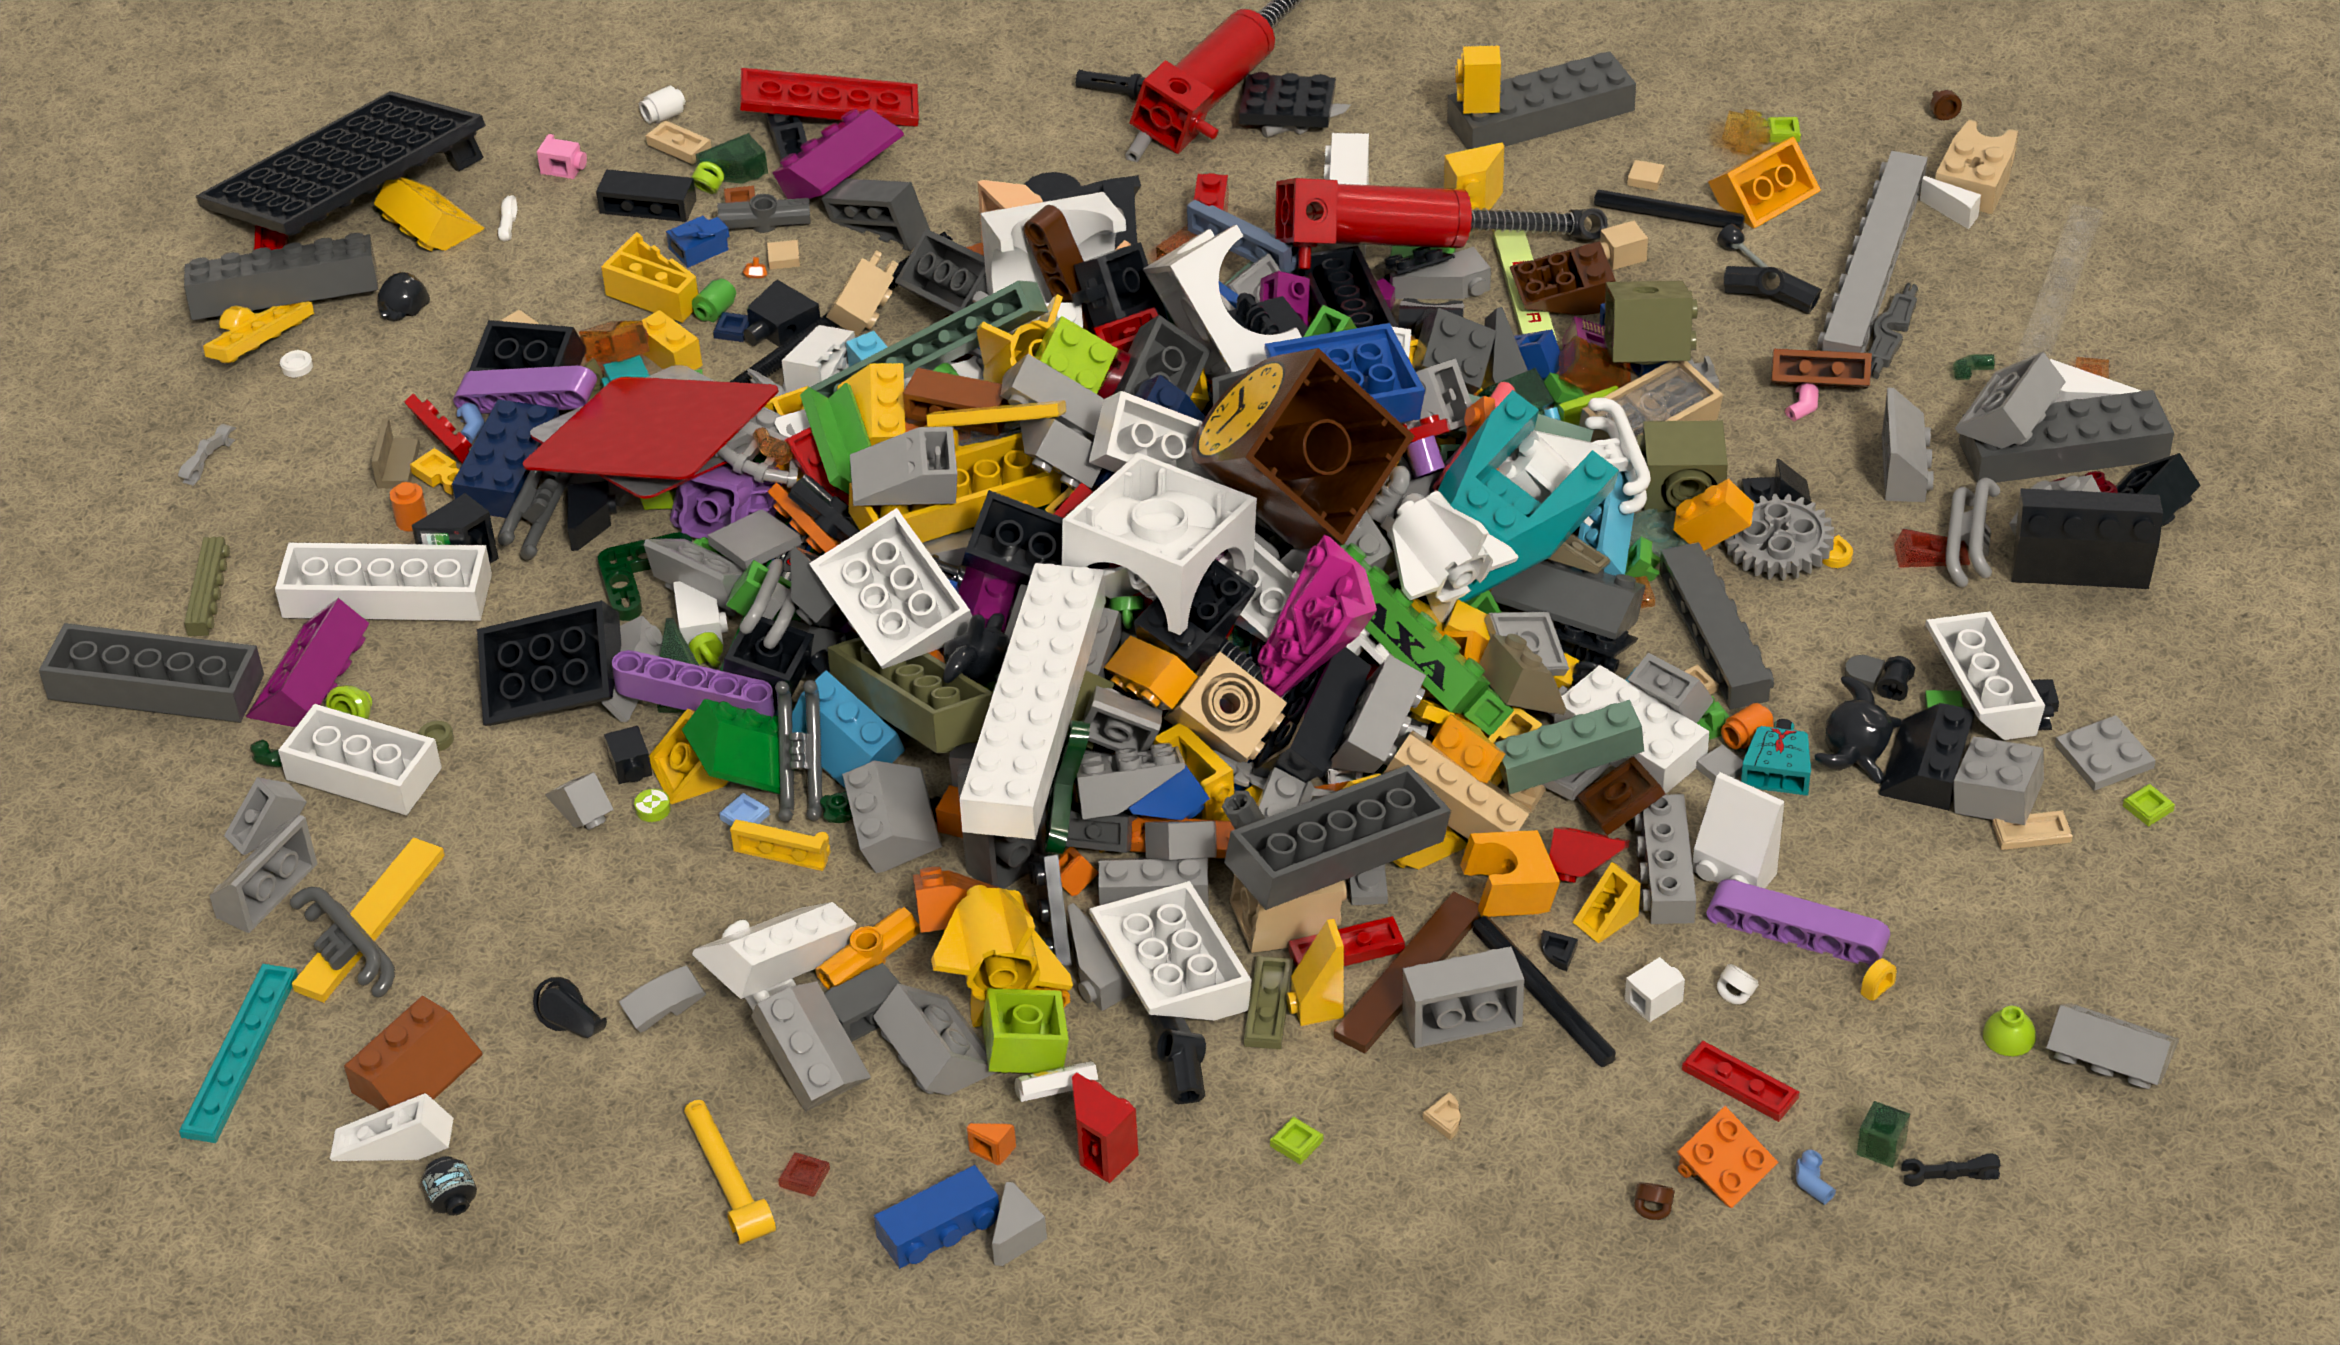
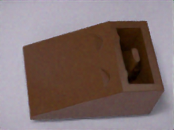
[1509,241,1616,316]

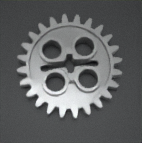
[1725,494,1834,580]

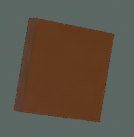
[1576,756,1666,836]

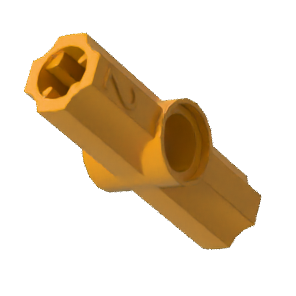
[815,907,920,990]

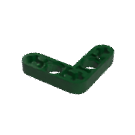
[598,532,692,621]
[1044,720,1090,855]

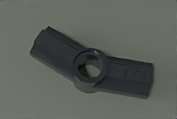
[1724,266,1822,314]
[1148,1015,1206,1105]

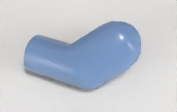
[457,403,485,444]
[1796,1150,1836,1205]

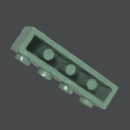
[1495,700,1644,794]

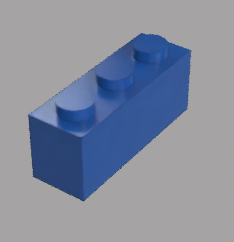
[874,1165,1000,1269]

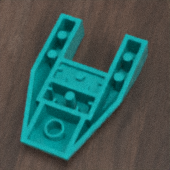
[1438,390,1619,603]

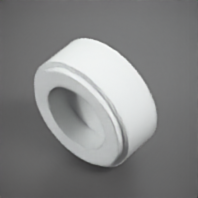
[280,350,313,377]

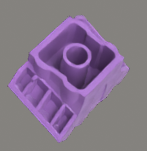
[670,463,782,539]

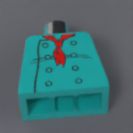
[1741,719,1811,796]

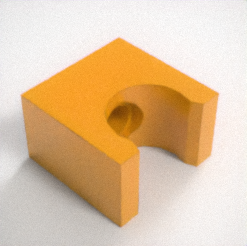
[1460,830,1560,917]

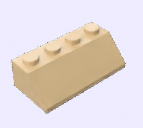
[1383,730,1531,840]

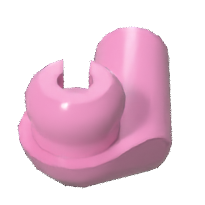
[1785,383,1819,421]

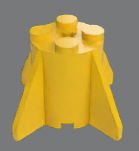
[977,294,1063,384]
[931,885,1073,1027]

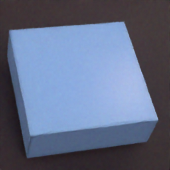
[719,793,770,826]

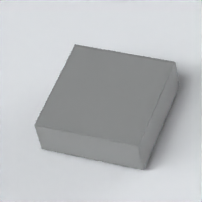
[1696,744,1743,783]

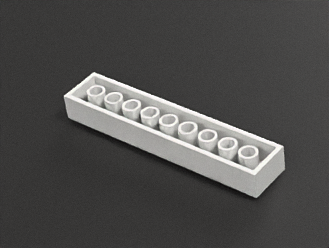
[960,563,1106,840]

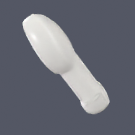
[498,195,517,241]

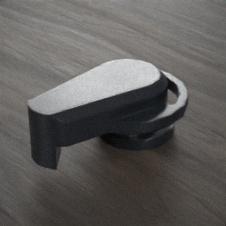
[533,977,607,1038]

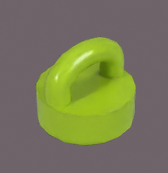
[691,162,724,194]
[688,632,724,668]

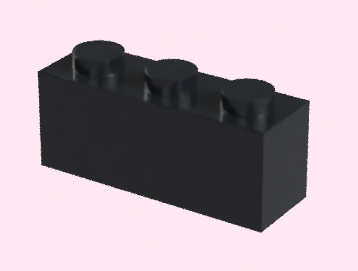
[596,169,697,222]

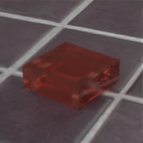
[778,1152,830,1197]

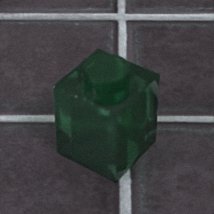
[1857,1101,1910,1168]

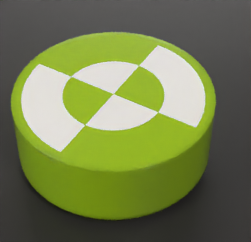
[634,789,671,822]

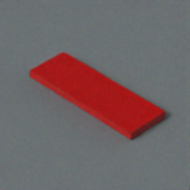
[740,68,919,127]

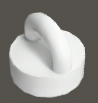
[1717,964,1759,1005]

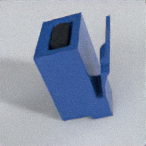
[666,216,729,268]

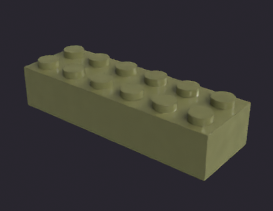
[827,637,993,753]

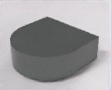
[1845,655,1885,691]

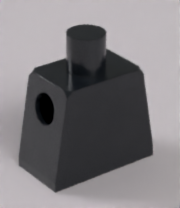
[743,280,820,347]

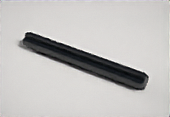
[1594,189,1745,230]

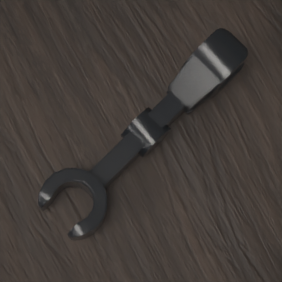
[1901,1153,2001,1187]

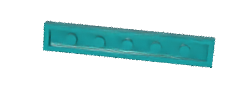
[179,964,298,1143]

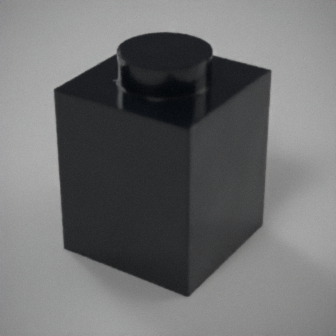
[604,725,652,785]

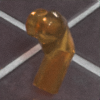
[753,427,792,465]

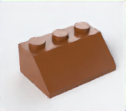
[344,995,483,1111]

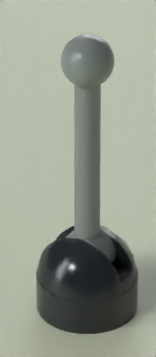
[1717,224,1777,279]

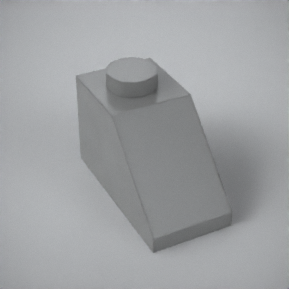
[545,772,614,830]
[224,777,307,855]

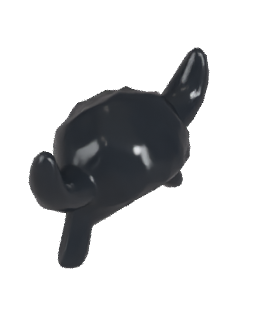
[943,613,1010,683]
[1814,676,1902,784]

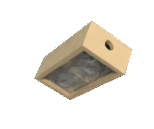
[1579,361,1723,442]

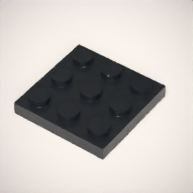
[1239,72,1336,128]

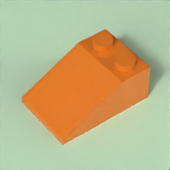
[913,867,1030,933]

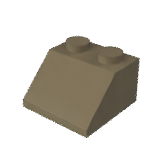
[1479,634,1567,715]

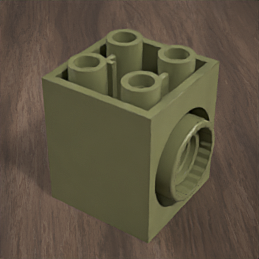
[1604,280,1698,365]
[1636,420,1728,513]

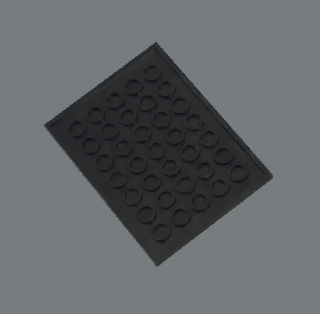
[196,91,486,236]

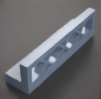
[1187,200,1299,273]

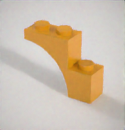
[1429,707,1506,784]

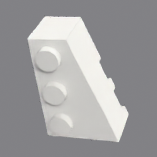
[782,325,855,393]

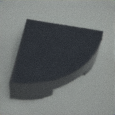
[1541,930,1578,971]

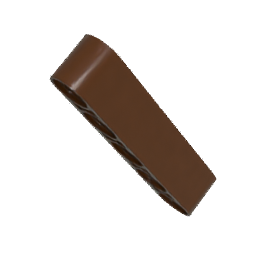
[1023,205,1094,333]

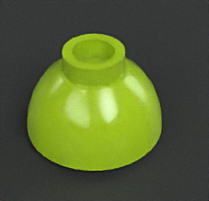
[325,685,372,719]
[1983,1006,2036,1056]

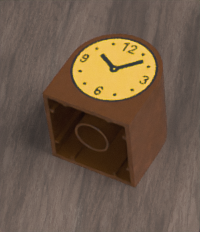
[1192,348,1415,549]

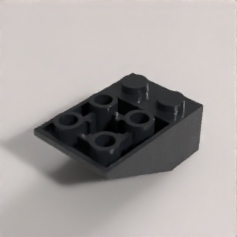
[1134,559,1256,673]

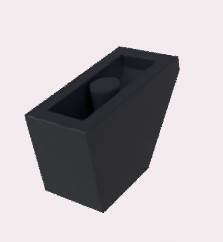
[567,481,617,551]

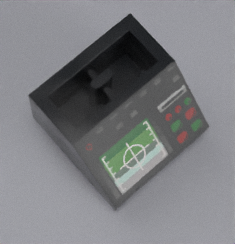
[412,493,499,564]

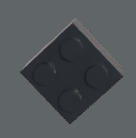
[723,617,814,706]

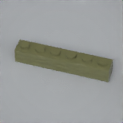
[184,537,230,636]

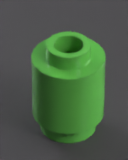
[692,279,736,322]

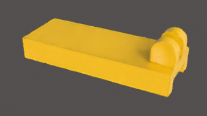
[730,819,831,871]

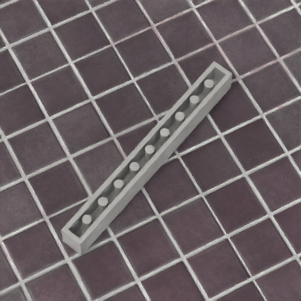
[1817,151,1928,353]

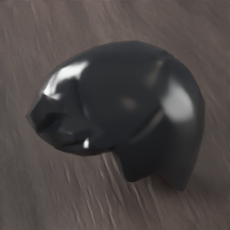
[377,272,430,321]

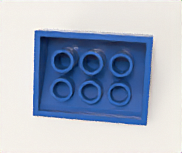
[1264,323,1425,423]

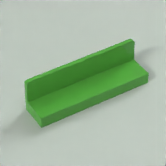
[800,383,871,494]

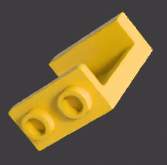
[1154,723,1234,821]

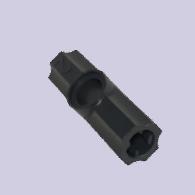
[788,474,860,542]

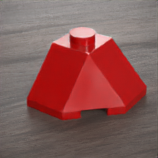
[1549,827,1630,883]

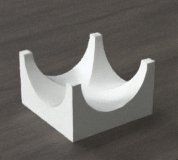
[980,192,1126,303]
[1143,225,1302,380]
[1062,453,1257,635]

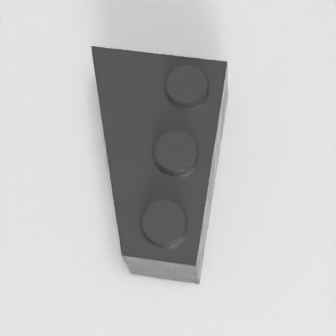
[822,179,930,251]

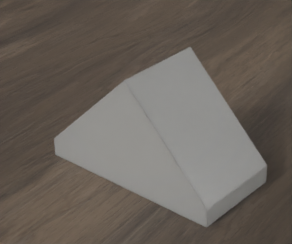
[1145,821,1217,860]
[992,1182,1047,1266]

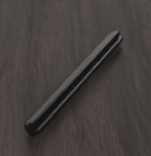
[1473,915,1616,1067]

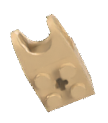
[1935,120,2019,214]

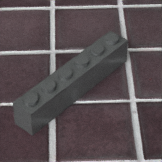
[1659,542,1774,710]

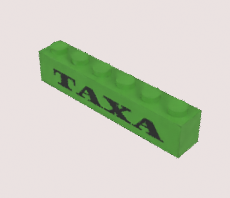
[1340,543,1491,714]

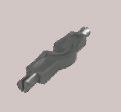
[1869,283,1918,379]

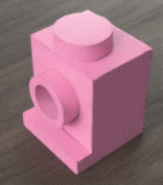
[537,134,587,179]

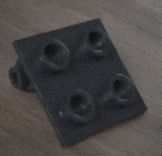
[1375,247,1455,283]
[1227,292,1308,337]
[1556,624,1638,673]

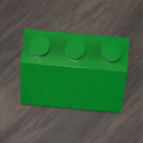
[682,699,780,794]

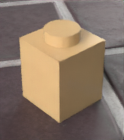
[1600,220,1648,270]

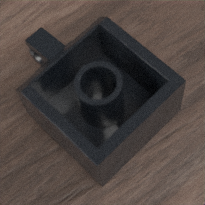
[1072,242,1161,327]

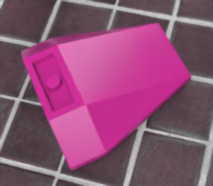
[1258,535,1377,697]

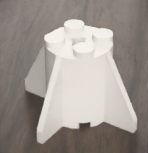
[1499,430,1608,527]
[1387,491,1518,623]

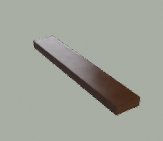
[1334,891,1481,1054]

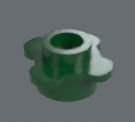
[820,791,853,823]

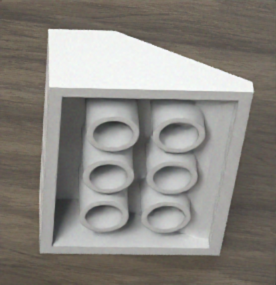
[809,508,972,669]
[1089,881,1252,1021]

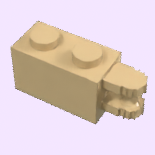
[826,250,898,336]

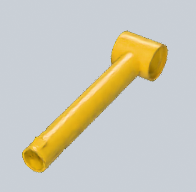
[684,1100,776,1245]

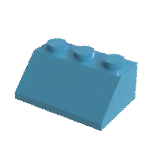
[792,670,905,790]

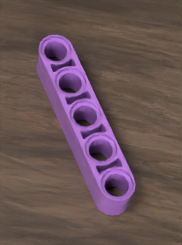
[453,366,597,413]
[1404,435,1445,480]
[612,650,775,717]
[1706,879,1891,967]

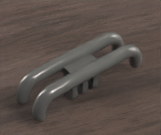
[498,470,574,560]
[775,680,822,822]
[290,886,395,998]

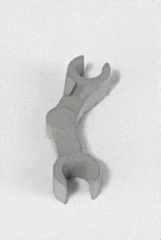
[178,424,236,486]

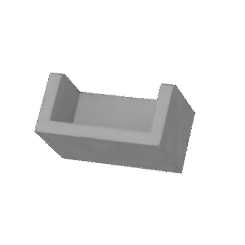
[1627,652,1713,723]

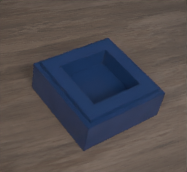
[713,312,750,342]

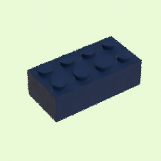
[452,399,560,518]

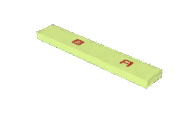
[1493,230,1558,343]

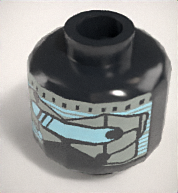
[420,1156,477,1216]

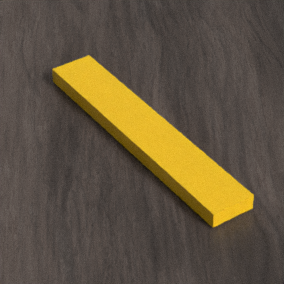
[292,837,445,1003]

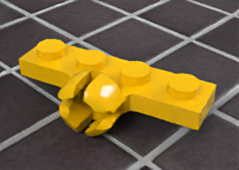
[203,301,314,363]

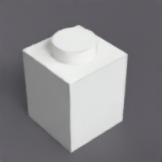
[1625,957,1685,1023]

